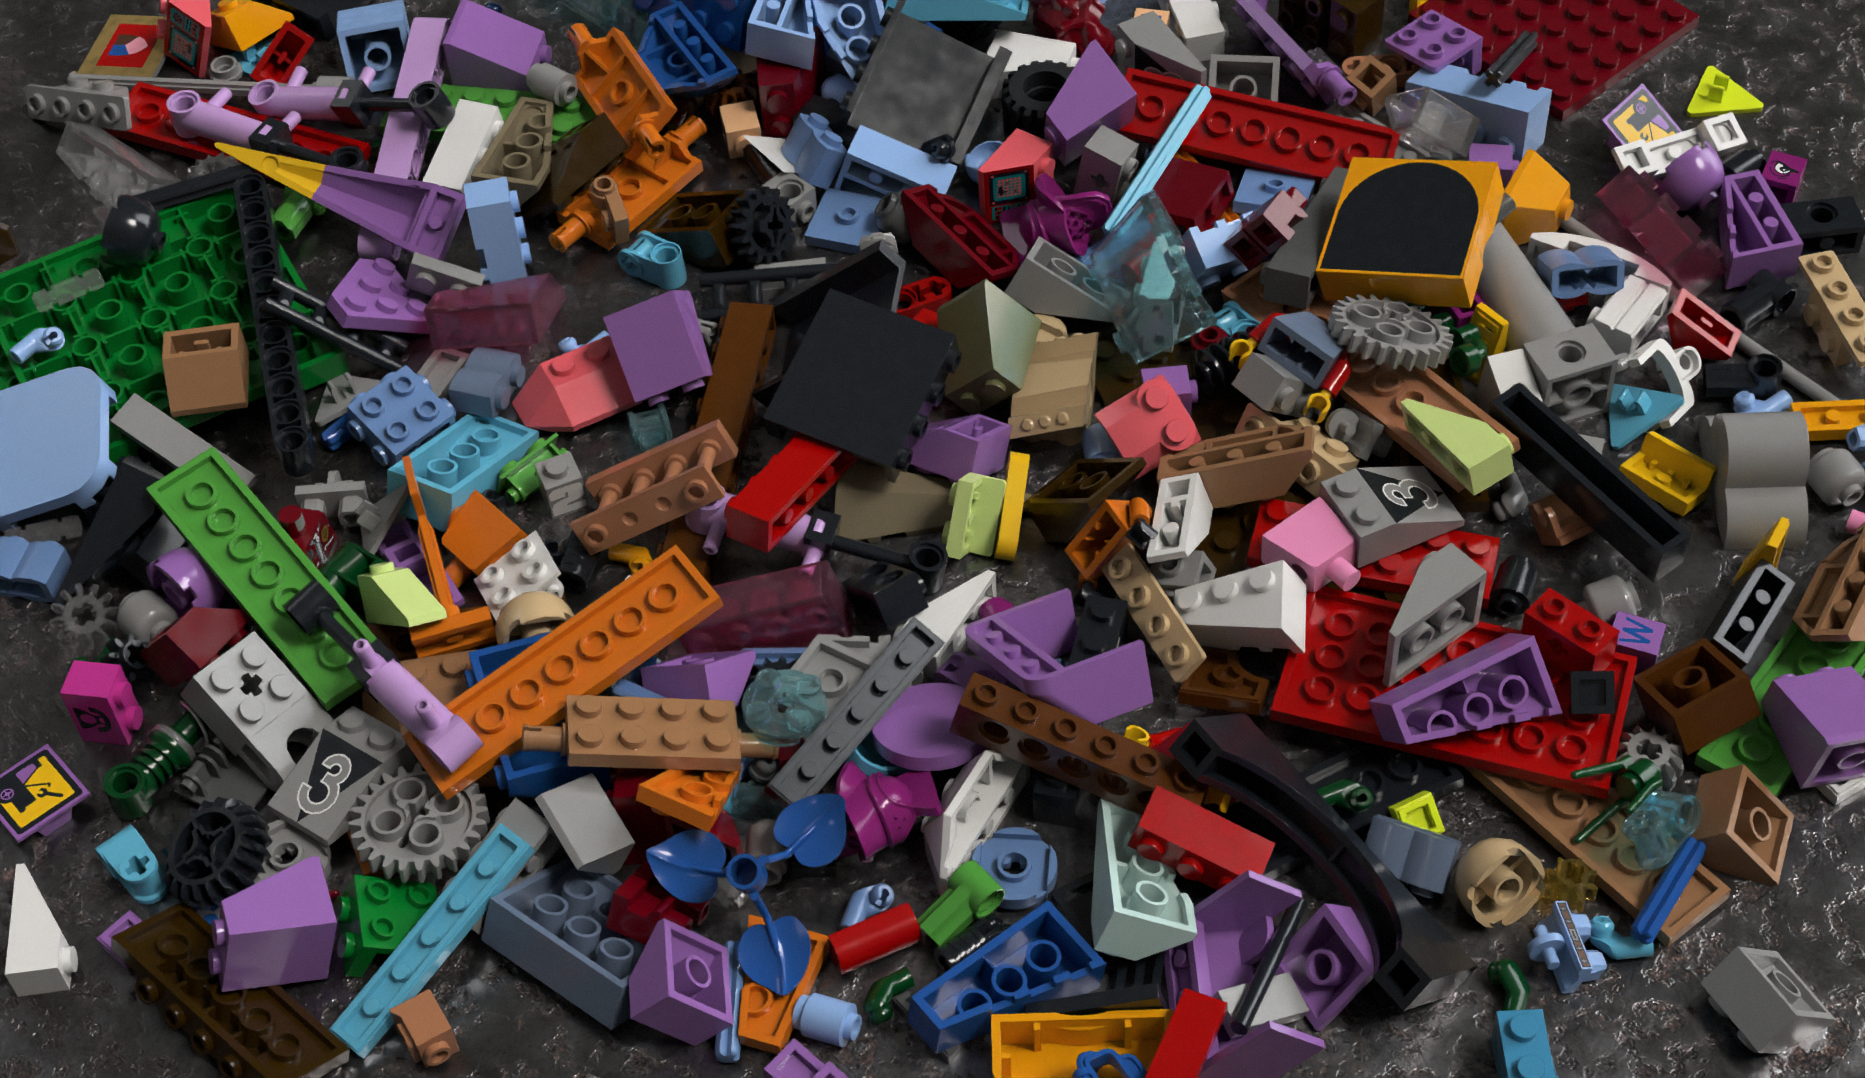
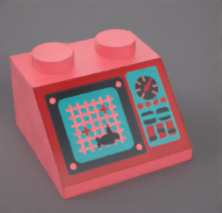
[156,0,212,78]
[978,128,1056,224]

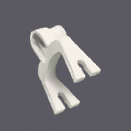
[1616,338,1701,433]

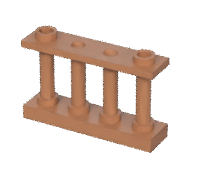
[570,419,739,556]

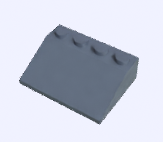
[481,857,702,1030]

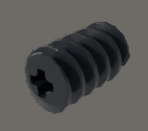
[1192,325,1265,397]

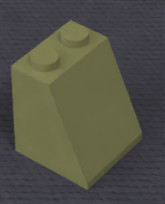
[937,279,1042,415]

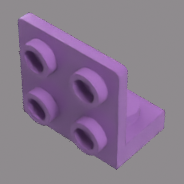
[1385,9,1483,75]

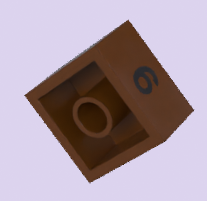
[1633,638,1761,755]

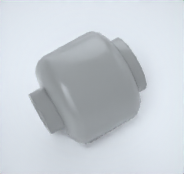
[1807,447,1865,506]
[1577,575,1642,626]
[117,590,178,643]

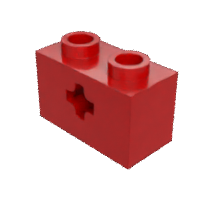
[1521,587,1620,675]

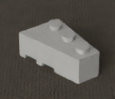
[442,798,568,936]

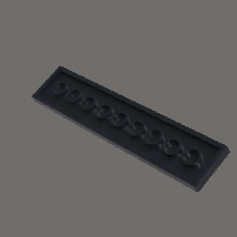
[1051,742,1464,961]

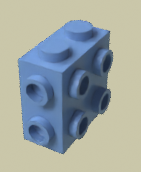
[347,365,456,467]

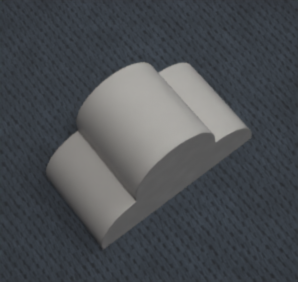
[1697,411,1810,550]

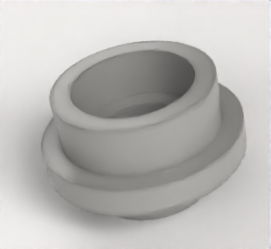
[209,55,243,81]

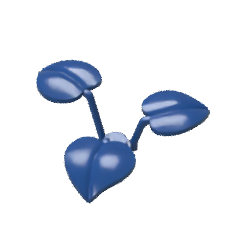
[646,794,847,996]

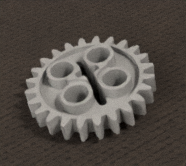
[1327,294,1454,371]
[349,763,490,883]

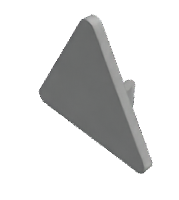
[315,372,380,426]
[355,482,410,555]

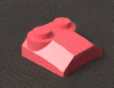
[1094,374,1201,481]

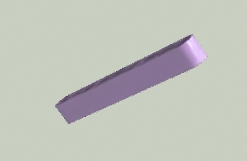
[357,17,451,261]

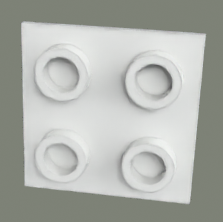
[474,530,564,622]

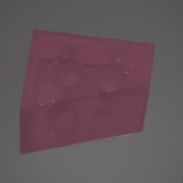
[424,273,567,350]

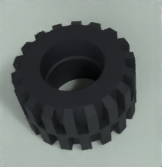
[1002,60,1074,139]

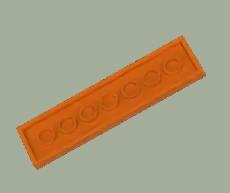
[401,545,724,801]

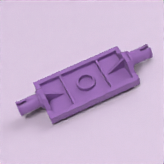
[1233,0,1357,106]

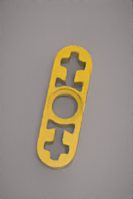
[994,451,1030,561]

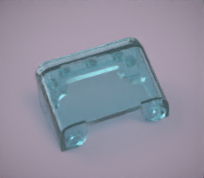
[1087,189,1218,364]

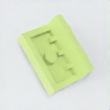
[942,472,1007,560]

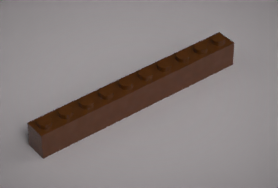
[656,302,777,586]

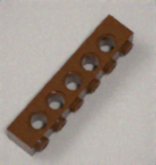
[949,672,1208,814]

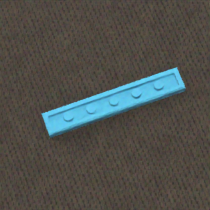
[329,823,536,1059]

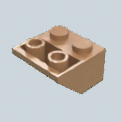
[162,322,249,417]

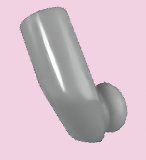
[1491,472,1528,521]

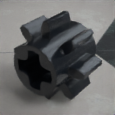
[100,633,150,684]

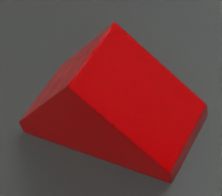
[250,20,315,83]
[1667,288,1742,361]

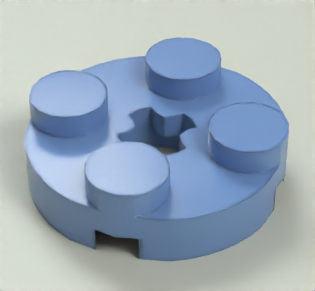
[972,827,1058,910]

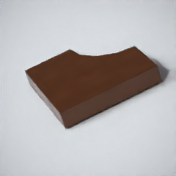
[1178,646,1270,715]

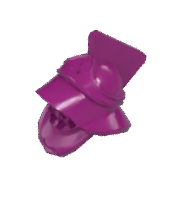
[1000,173,1113,268]
[832,761,943,863]

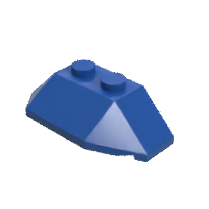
[637,1,738,97]

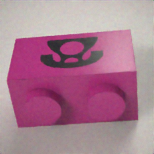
[60,660,143,746]

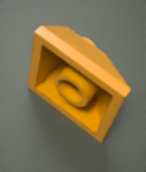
[210,0,295,52]
[1501,149,1574,245]

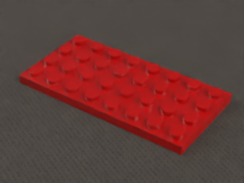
[1270,586,1638,799]

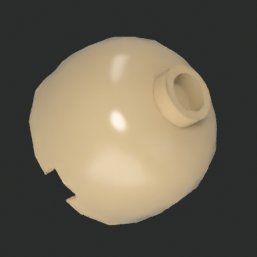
[495,591,574,645]
[1454,837,1545,928]

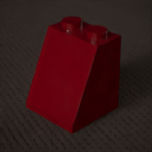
[756,26,828,138]

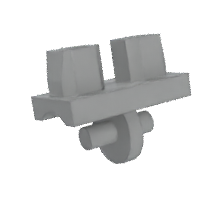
[1325,402,1394,461]
[294,470,371,527]

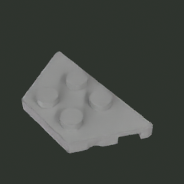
[773,634,890,742]

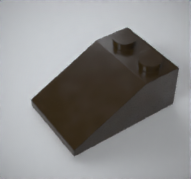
[635,189,746,268]
[1024,457,1147,544]

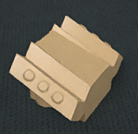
[1008,332,1099,446]

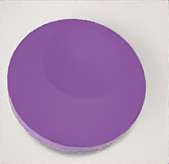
[872,683,986,771]

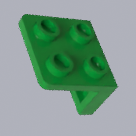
[333,875,437,977]

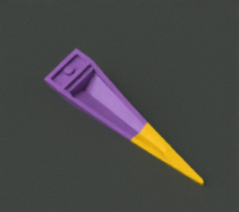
[214,142,466,261]

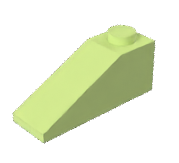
[1400,398,1514,496]
[357,561,447,627]

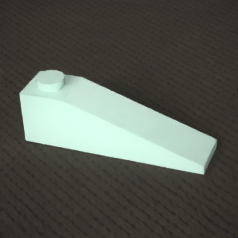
[1091,798,1198,961]

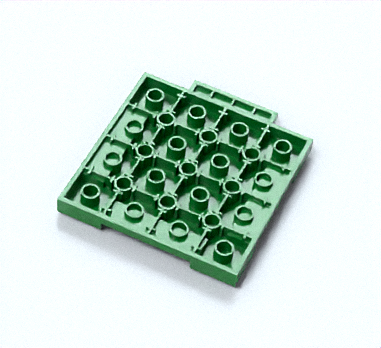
[0,189,350,463]

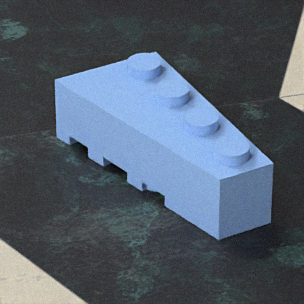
[1403,64,1552,164]

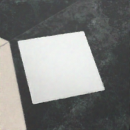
[742,135,796,173]

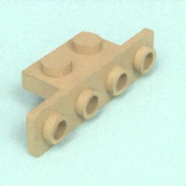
[1797,250,1865,367]
[1235,402,1360,498]
[1102,543,1207,684]

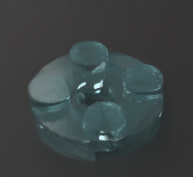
[742,668,827,747]

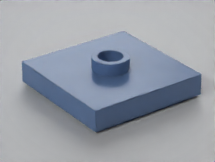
[1232,168,1315,214]
[804,188,883,254]

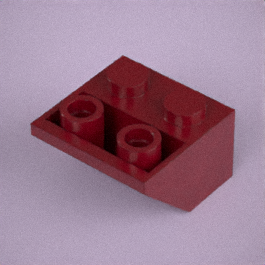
[138,607,250,688]

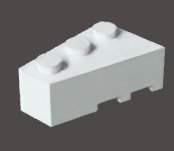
[1174,560,1306,654]

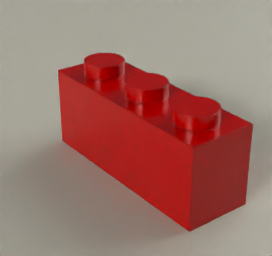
[1127,785,1276,891]

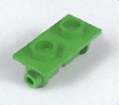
[495,433,568,504]

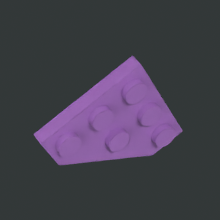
[326,258,439,334]

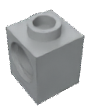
[762,171,817,232]

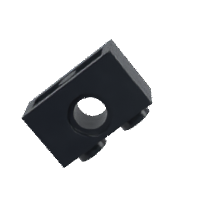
[1781,196,1865,256]

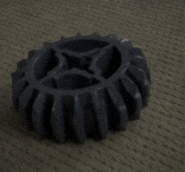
[159,796,273,912]

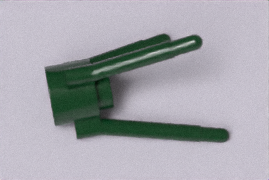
[1570,754,1663,844]

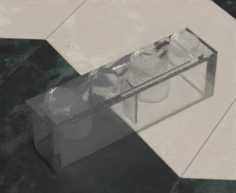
[56,121,181,215]

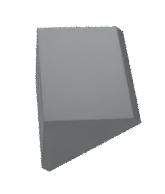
[535,773,635,875]

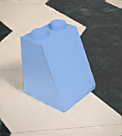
[337,0,410,92]

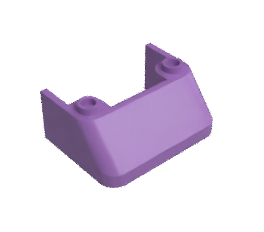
[965,588,1154,726]
[1164,870,1325,1078]

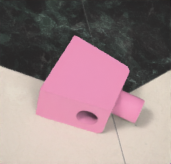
[1261,496,1361,592]

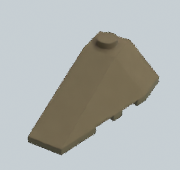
[471,97,554,206]

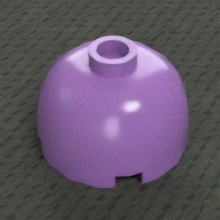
[1649,141,1725,211]
[147,547,225,618]

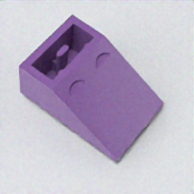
[910,414,1012,484]

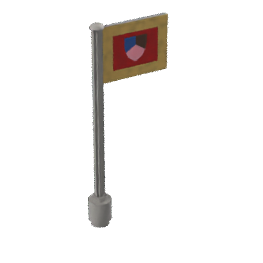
[67,14,355,96]

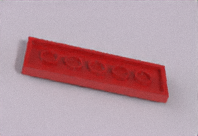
[1247,499,1500,609]

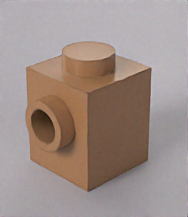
[1346,54,1397,117]

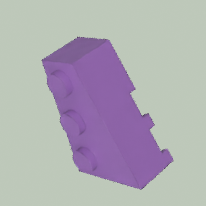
[1717,169,1804,289]

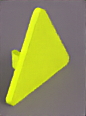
[1686,66,1764,117]

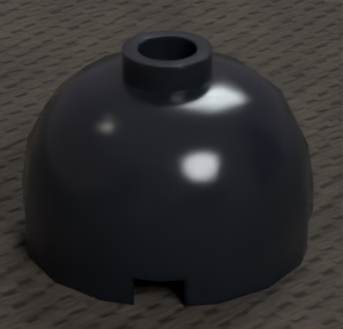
[100,194,166,268]

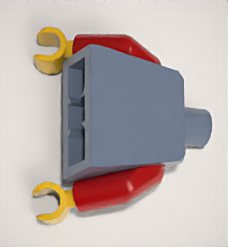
[1228,311,1352,423]

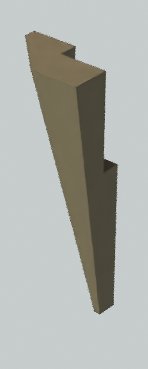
[834,463,1033,543]

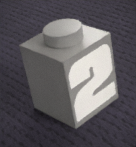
[534,451,589,520]

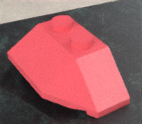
[512,336,643,432]

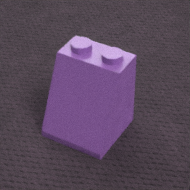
[443,0,552,92]
[1044,39,1137,166]
[603,290,713,407]
[1761,666,1865,789]
[208,856,337,992]

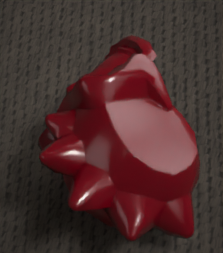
[1030,0,1116,58]

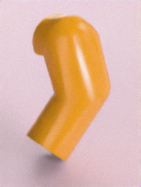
[608,543,653,575]

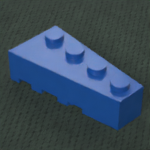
[907,900,1107,1054]

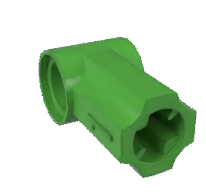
[275,186,327,243]
[917,860,1005,946]

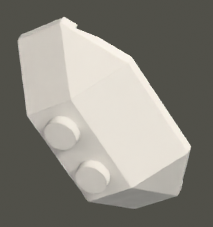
[921,750,1030,896]

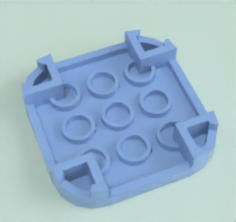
[0,366,118,533]

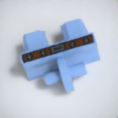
[1526,901,1607,994]

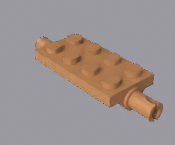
[522,695,779,771]

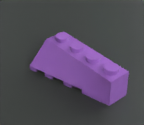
[1368,633,1563,745]

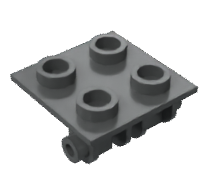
[174,736,269,808]

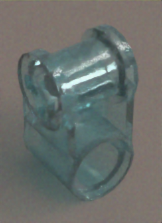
[626,403,673,454]
[1622,789,1702,870]

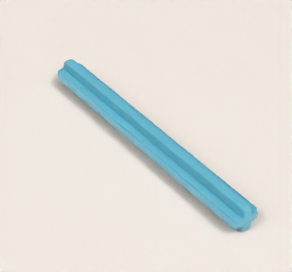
[1102,84,1212,241]

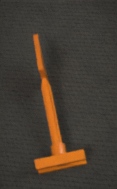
[402,455,497,658]

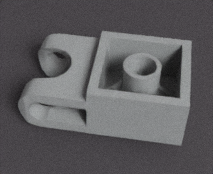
[180,631,333,792]

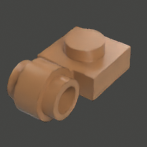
[590,175,630,244]

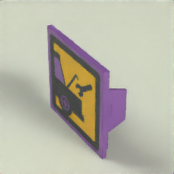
[1600,83,1683,150]
[0,744,91,843]

